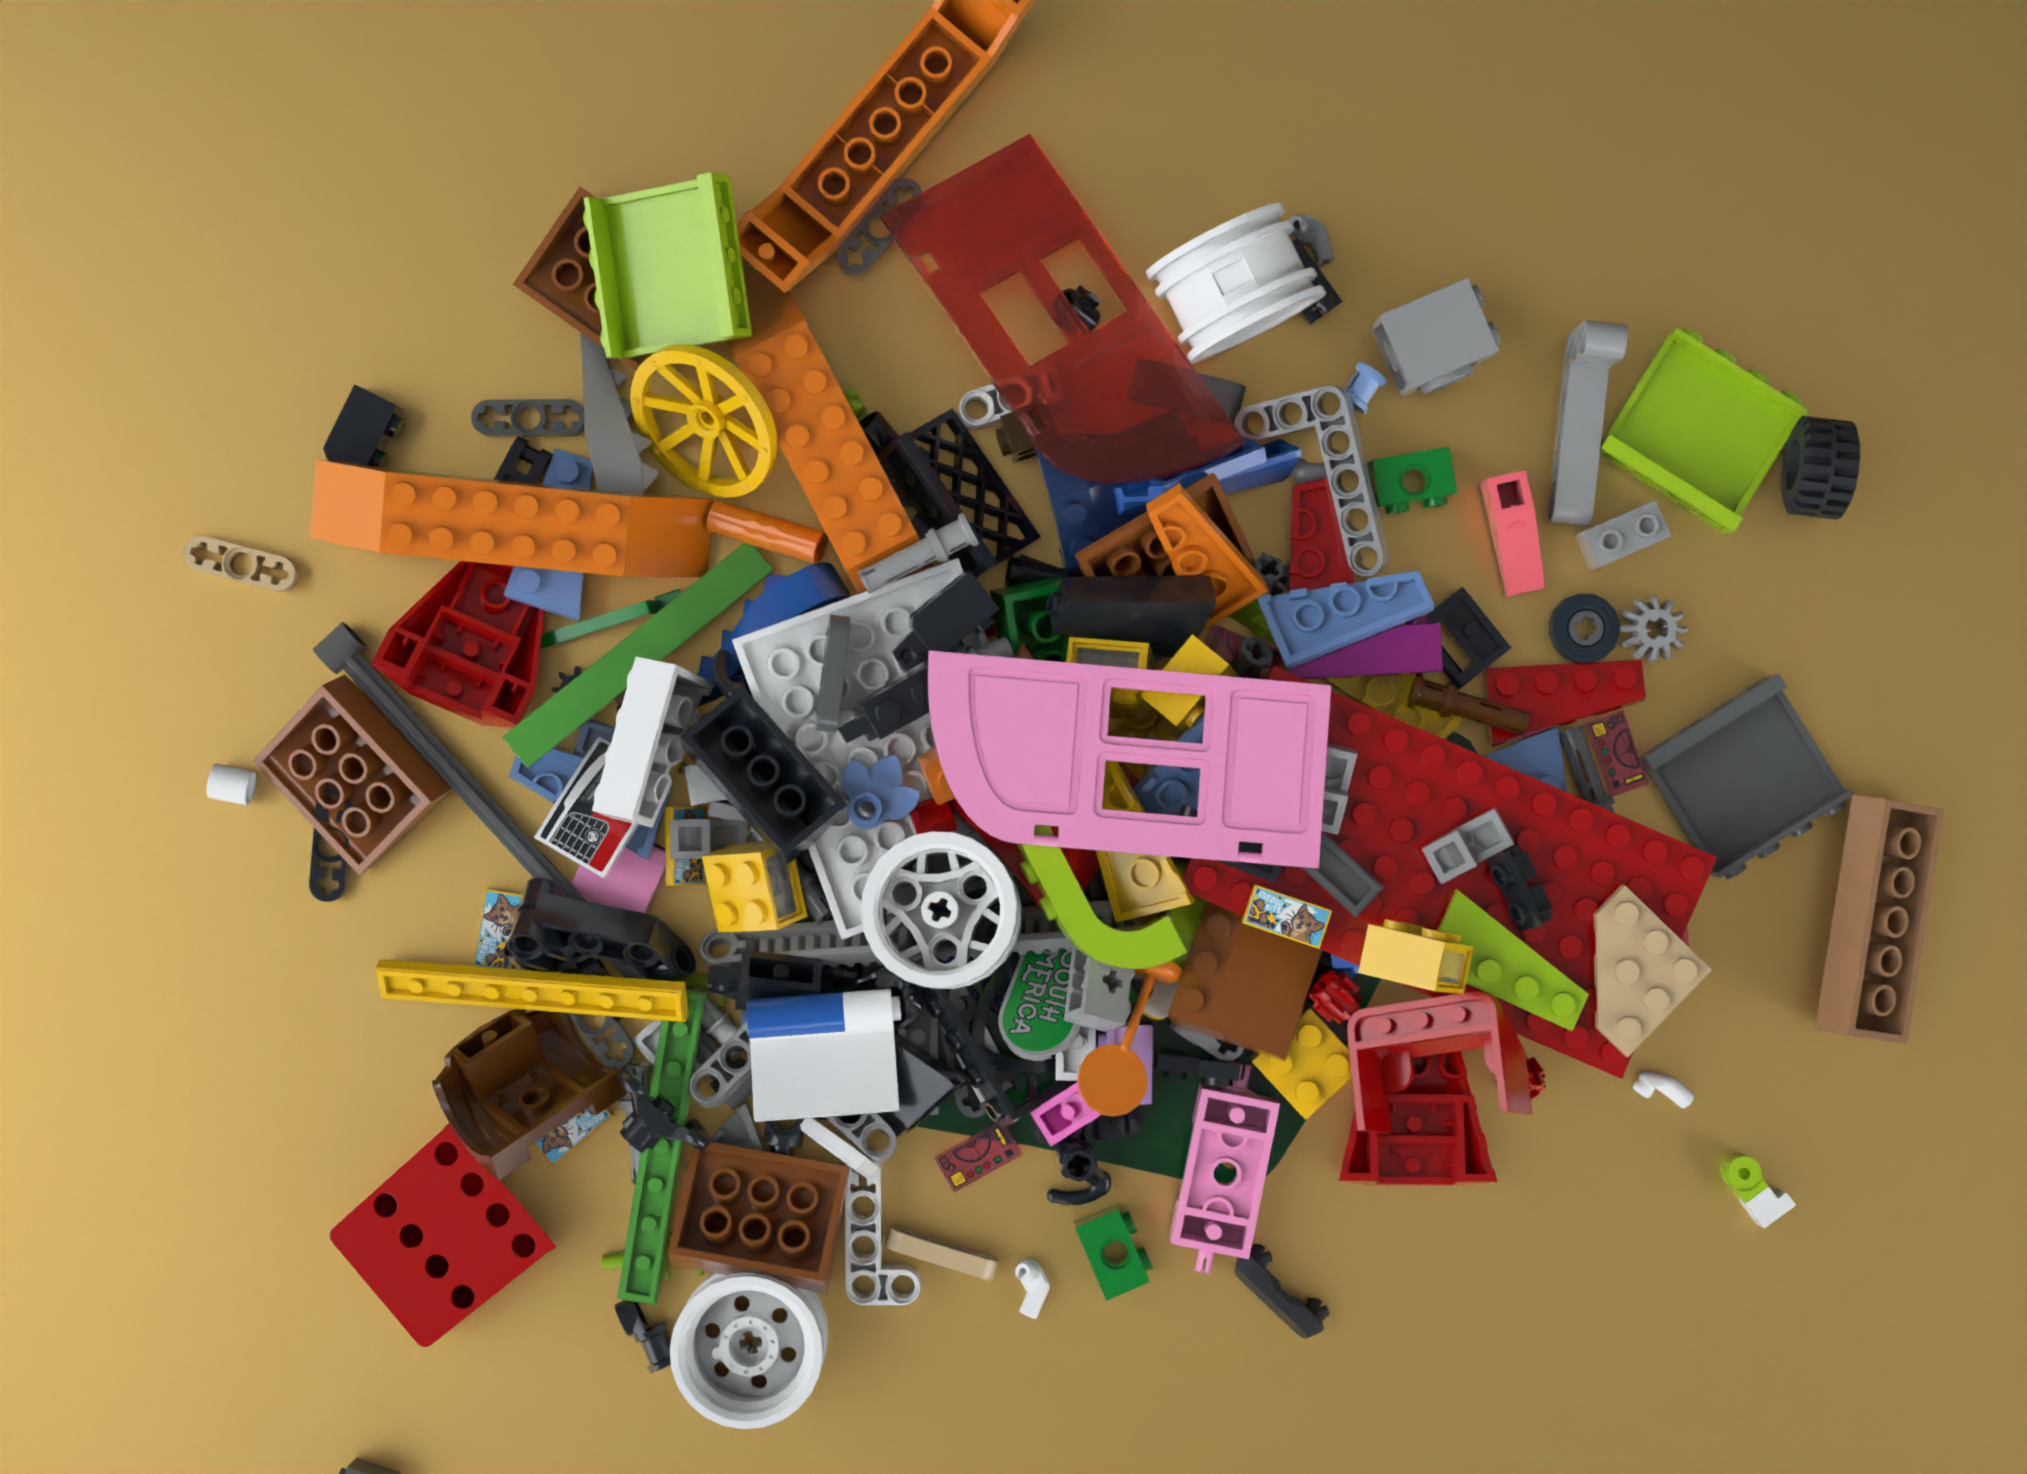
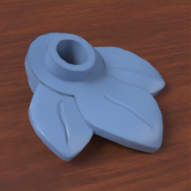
[842,755,921,829]

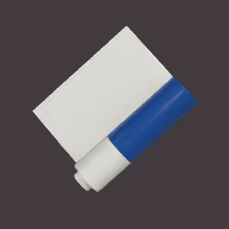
[746,989,901,1122]

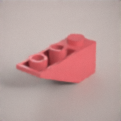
[1479,470,1545,597]

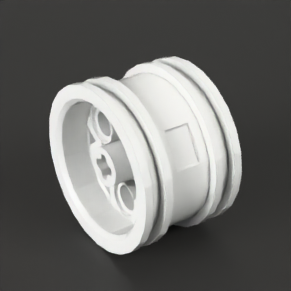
[1146,202,1326,363]
[861,831,1022,989]

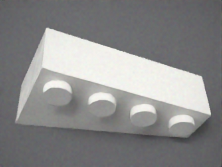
[592,657,714,828]

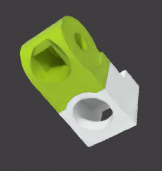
[1721,1153,1796,1229]

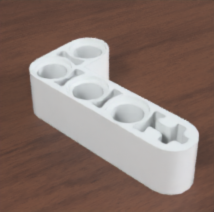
[845,1147,922,1305]

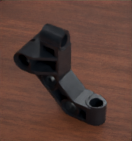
[503,877,696,981]

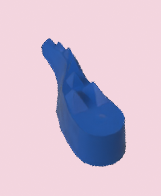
[696,562,851,707]

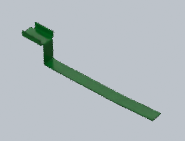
[540,589,682,649]

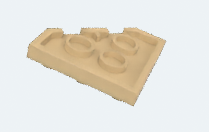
[1593,884,1712,1057]

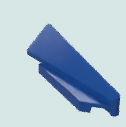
[1113,437,1302,516]

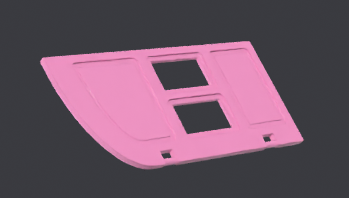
[928,651,1331,869]

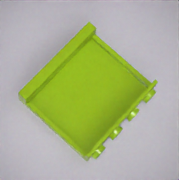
[583,172,752,359]
[1600,328,1810,534]

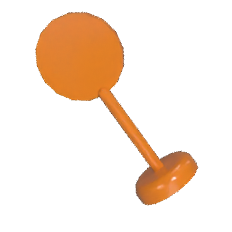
[1077,961,1183,1117]

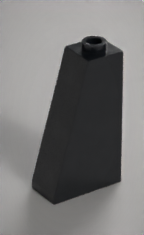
[1046,575,1217,658]
[877,1031,966,1137]

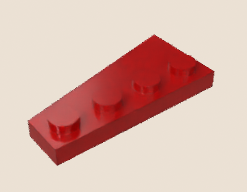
[1289,478,1355,593]
[1483,660,1646,747]

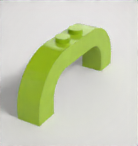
[1017,825,1187,969]

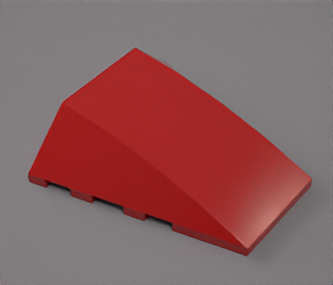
[1338,1051,1498,1186]

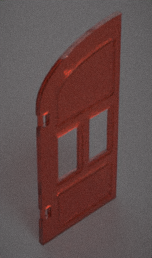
[881,134,1245,483]

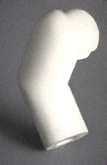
[1633,1070,1694,1108]
[1015,1259,1050,1319]

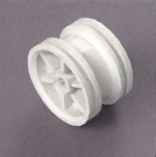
[670,1272,829,1429]

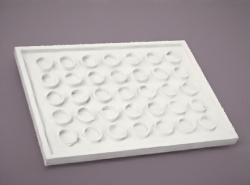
[732,558,1014,940]

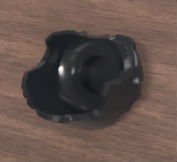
[853,967,923,1030]

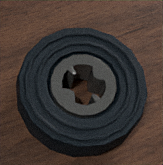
[1549,594,1620,663]

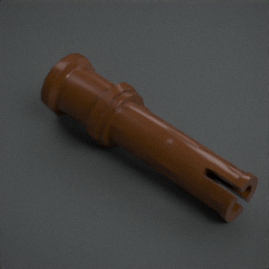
[1407,673,1530,736]

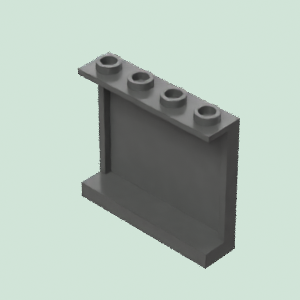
[1638,674,1854,879]

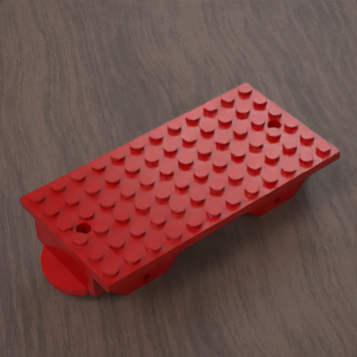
[1182,666,1717,1079]

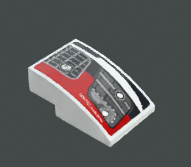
[534,737,639,878]

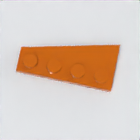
[1146,483,1268,631]

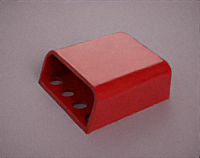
[330,1123,557,1347]

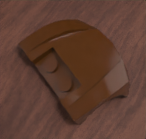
[432,1009,628,1181]

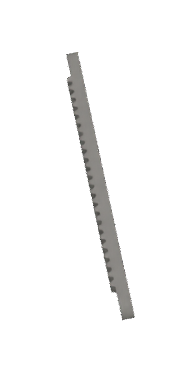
[699,900,1173,969]

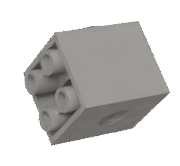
[1370,278,1501,398]

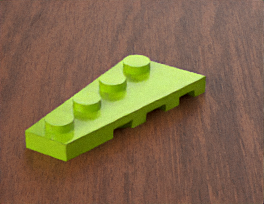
[1437,890,1589,1031]

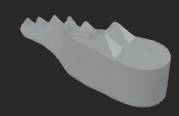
[580,332,659,494]

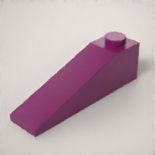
[1286,616,1443,679]

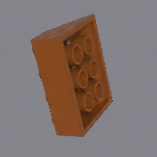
[513,187,652,371]
[1074,472,1255,577]
[253,674,452,876]
[1167,901,1323,1061]
[668,1142,850,1294]

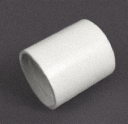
[207,763,256,806]

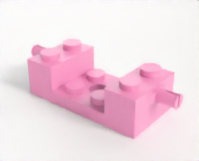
[1169,1062,1280,1274]

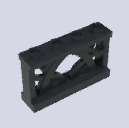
[922,952,1077,1127]

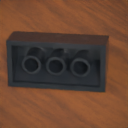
[680,686,847,866]

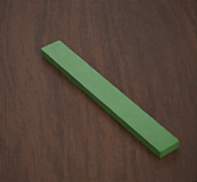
[502,543,773,769]
[617,989,707,1305]

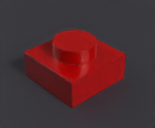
[909,798,957,835]

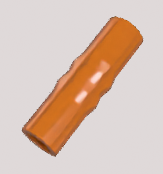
[706,500,828,564]

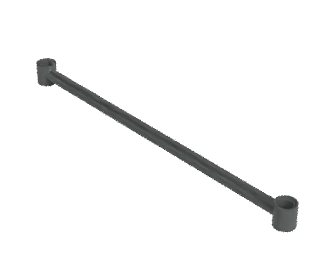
[312,622,753,1110]

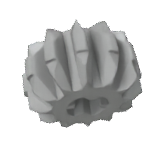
[1620,596,1688,663]

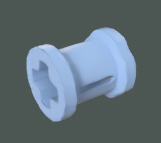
[1337,362,1387,414]

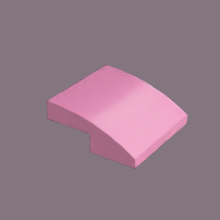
[571,844,666,914]

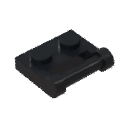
[1424,587,1511,689]

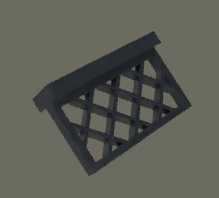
[878,408,1041,579]

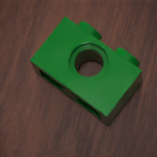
[1367,447,1457,515]
[1074,1204,1153,1301]

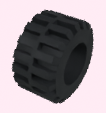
[1781,416,1860,520]

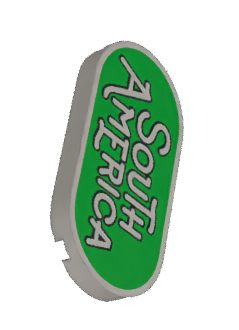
[998,948,1081,1061]

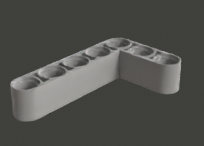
[1548,320,1628,526]
[1235,386,1389,576]
[690,1022,897,1163]

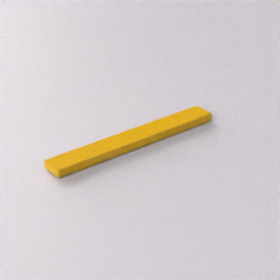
[375,959,689,1022]

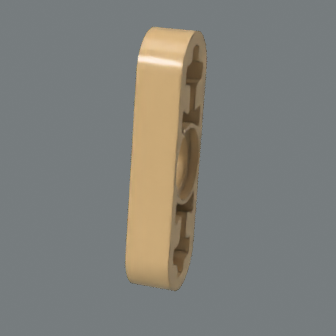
[183,536,299,592]
[884,1226,999,1280]

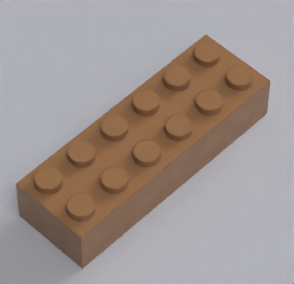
[1815,795,1945,1044]

